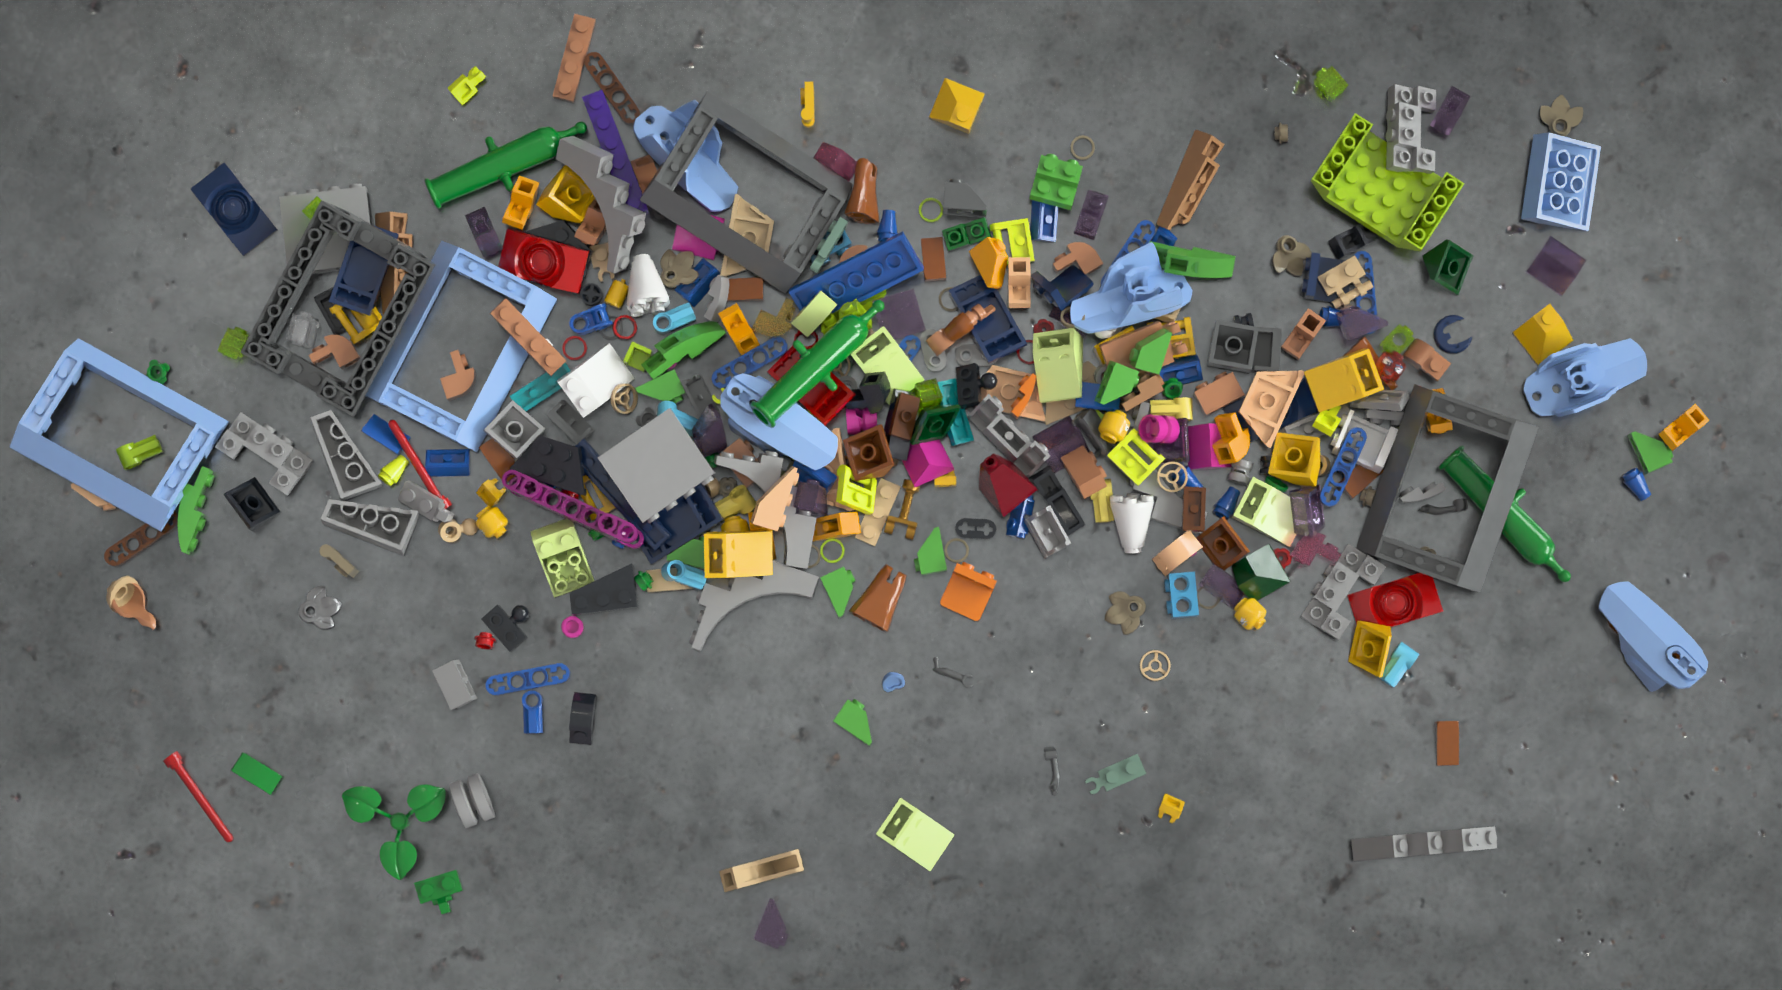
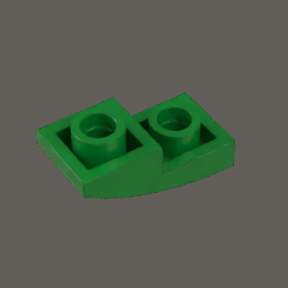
[942,217,992,251]
[231,752,282,795]

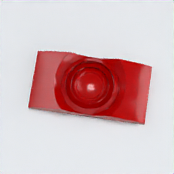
[498,228,589,293]
[767,346,855,425]
[1347,573,1443,627]

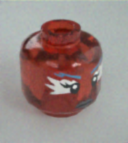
[1375,350,1406,383]

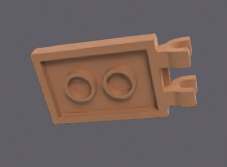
[1099,320,1188,376]

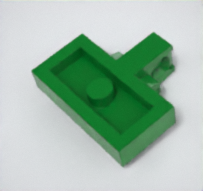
[414,870,463,914]

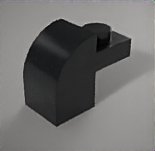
[846,371,891,414]
[569,692,596,745]

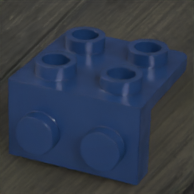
[1301,252,1350,302]
[1031,265,1094,311]

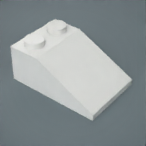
[557,343,635,418]

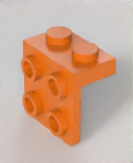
[940,562,997,621]

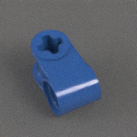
[569,303,613,336]

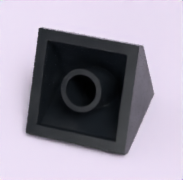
[224,477,280,532]

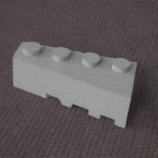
[310,410,382,501]
[321,499,420,555]

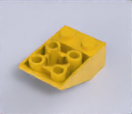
[1304,348,1384,412]
[704,531,773,578]

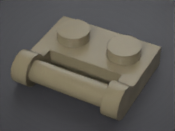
[319,544,359,578]

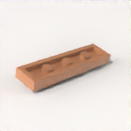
[553,14,596,103]
[489,298,566,376]

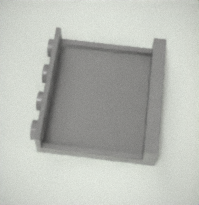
[279,184,370,274]
[598,408,716,524]

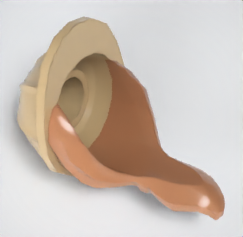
[106,576,156,630]

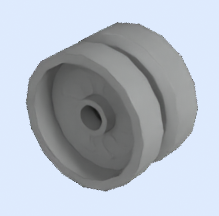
[449,773,495,828]

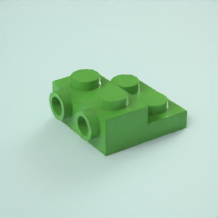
[1029,154,1083,210]

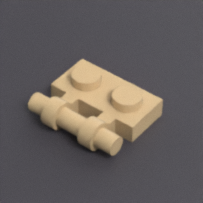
[1317,256,1373,309]

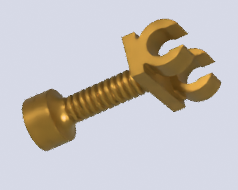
[884,479,921,540]

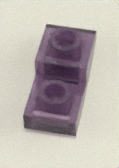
[1074,189,1109,240]

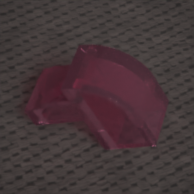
[1290,533,1341,567]

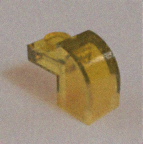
[752,298,796,339]

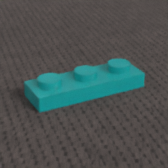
[510,363,571,411]
[933,378,974,446]

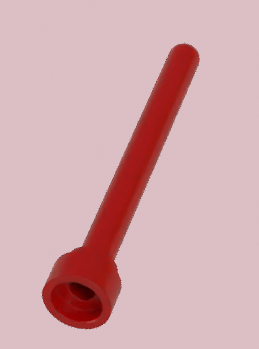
[388,420,452,509]
[163,751,233,842]

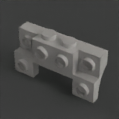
[1386,84,1436,174]
[967,394,1050,478]
[215,412,314,496]
[1300,544,1386,640]

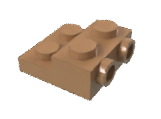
[1119,373,1164,411]

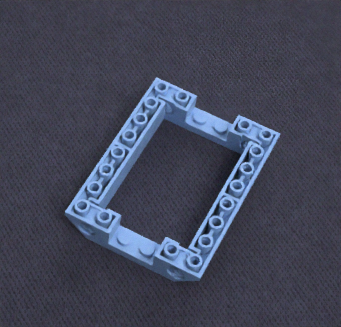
[365,240,557,453]
[10,338,229,532]

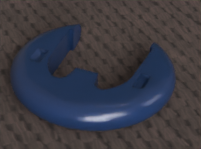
[1434,315,1472,354]

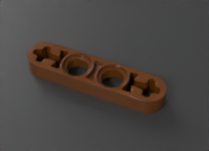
[584,52,641,125]
[104,512,178,566]

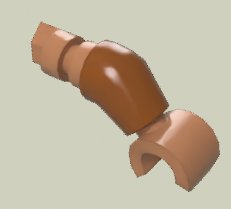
[926,304,996,356]

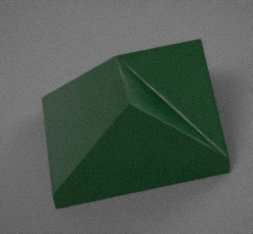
[1422,239,1474,295]
[910,404,961,445]
[1232,544,1291,601]

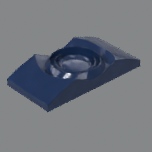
[191,162,278,256]
[329,226,399,316]
[949,275,1027,364]
[1222,377,1318,443]
[636,483,724,564]

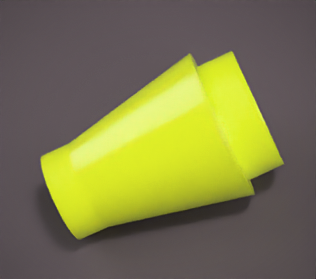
[378,454,409,487]

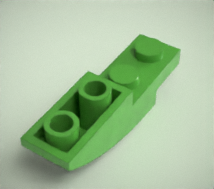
[1149,241,1236,278]
[641,321,726,380]
[178,466,214,555]

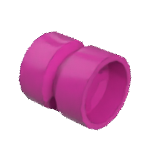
[846,407,877,435]
[1139,414,1180,444]

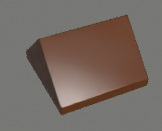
[843,424,894,481]
[1196,516,1250,573]

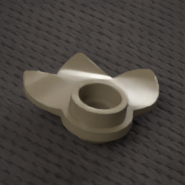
[1540,95,1583,137]
[1272,235,1311,276]
[660,249,699,288]
[1105,591,1146,635]

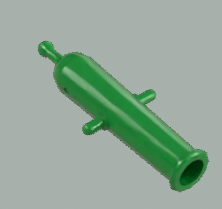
[424,121,587,209]
[750,300,885,428]
[1438,446,1571,582]

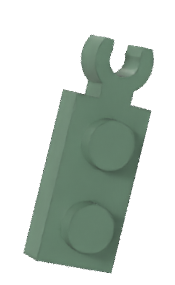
[810,217,848,274]
[1085,754,1146,794]

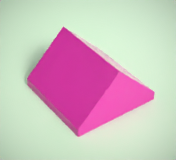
[672,215,725,261]
[1186,423,1232,470]
[902,439,954,487]

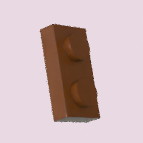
[1182,486,1206,532]

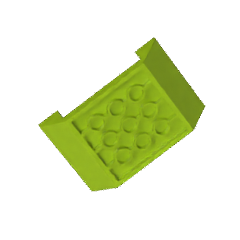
[1311,113,1465,252]

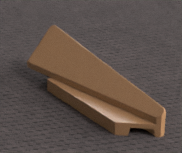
[1156,130,1225,230]
[375,212,412,314]

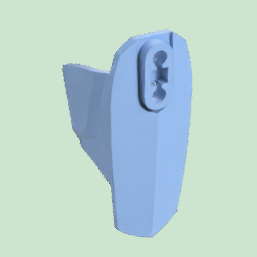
[633,100,738,212]
[1070,242,1193,334]
[1523,338,1647,417]
[720,373,838,471]
[1599,581,1708,692]

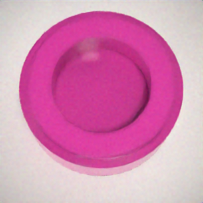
[561,616,584,638]

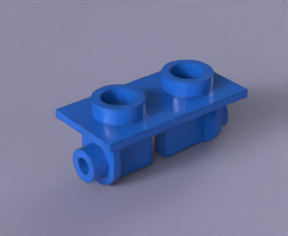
[1006,495,1035,539]

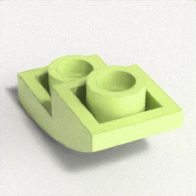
[791,290,837,337]

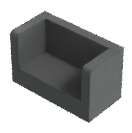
[1252,327,1282,373]

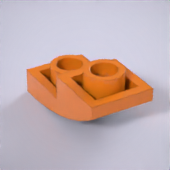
[1010,373,1036,419]

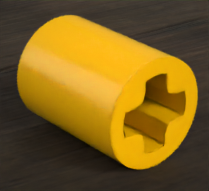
[604,279,629,309]

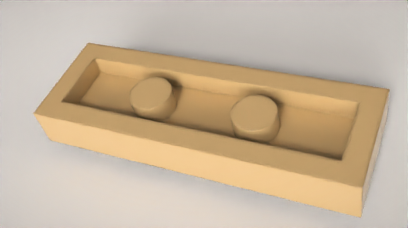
[855,478,901,547]

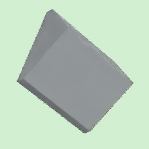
[484,400,545,459]

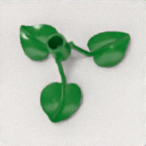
[342,785,446,880]

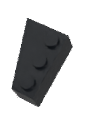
[569,564,638,616]

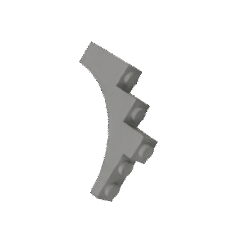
[556,136,646,273]
[1113,402,1208,535]
[714,450,817,569]
[689,561,819,652]
[1351,826,1497,861]

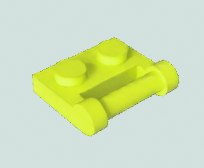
[989,218,1035,266]
[1107,428,1165,486]
[836,464,877,515]

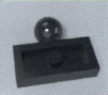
[956,363,998,409]
[481,604,529,652]

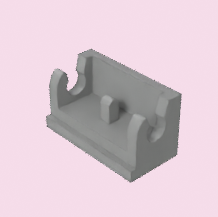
[1024,506,1071,558]
[433,660,478,710]

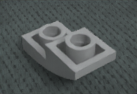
[704,275,729,322]
[1398,482,1446,504]

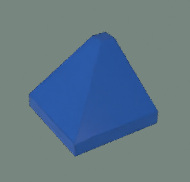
[1151,227,1178,246]

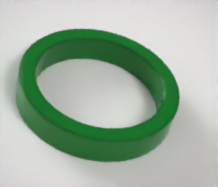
[1265,476,1288,492]

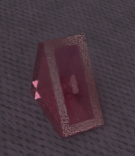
[813,142,857,182]

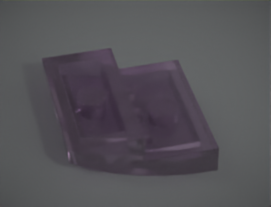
[872,288,926,340]

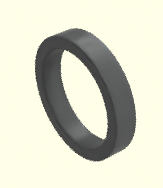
[599,315,623,340]

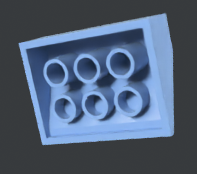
[1521,133,1601,231]

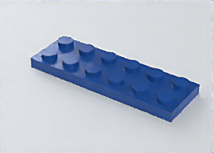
[789,231,924,313]

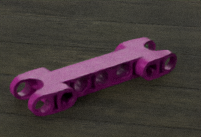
[502,470,644,549]

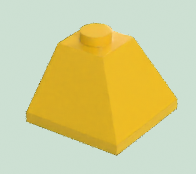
[929,78,985,134]
[536,165,595,223]
[1512,304,1573,365]
[1268,433,1320,487]

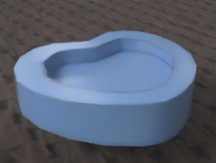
[882,672,905,692]

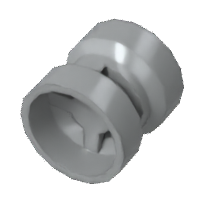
[1227,459,1254,485]

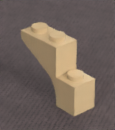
[719,849,804,892]

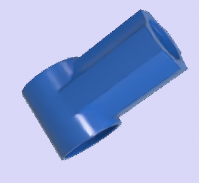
[522,690,543,733]

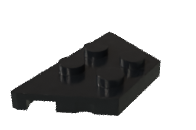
[523,220,593,296]
[510,435,587,496]

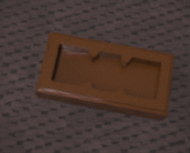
[888,392,921,441]

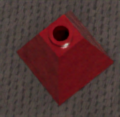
[979,453,1037,517]

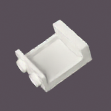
[1330,409,1398,474]

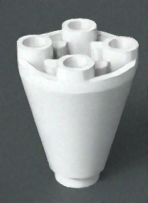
[627,254,670,317]
[1110,493,1154,553]

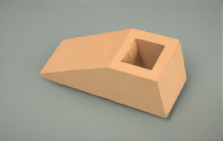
[751,466,799,531]

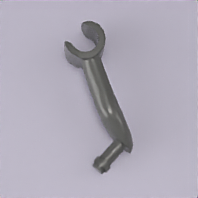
[1421,498,1468,514]
[933,657,974,688]
[1044,746,1060,795]

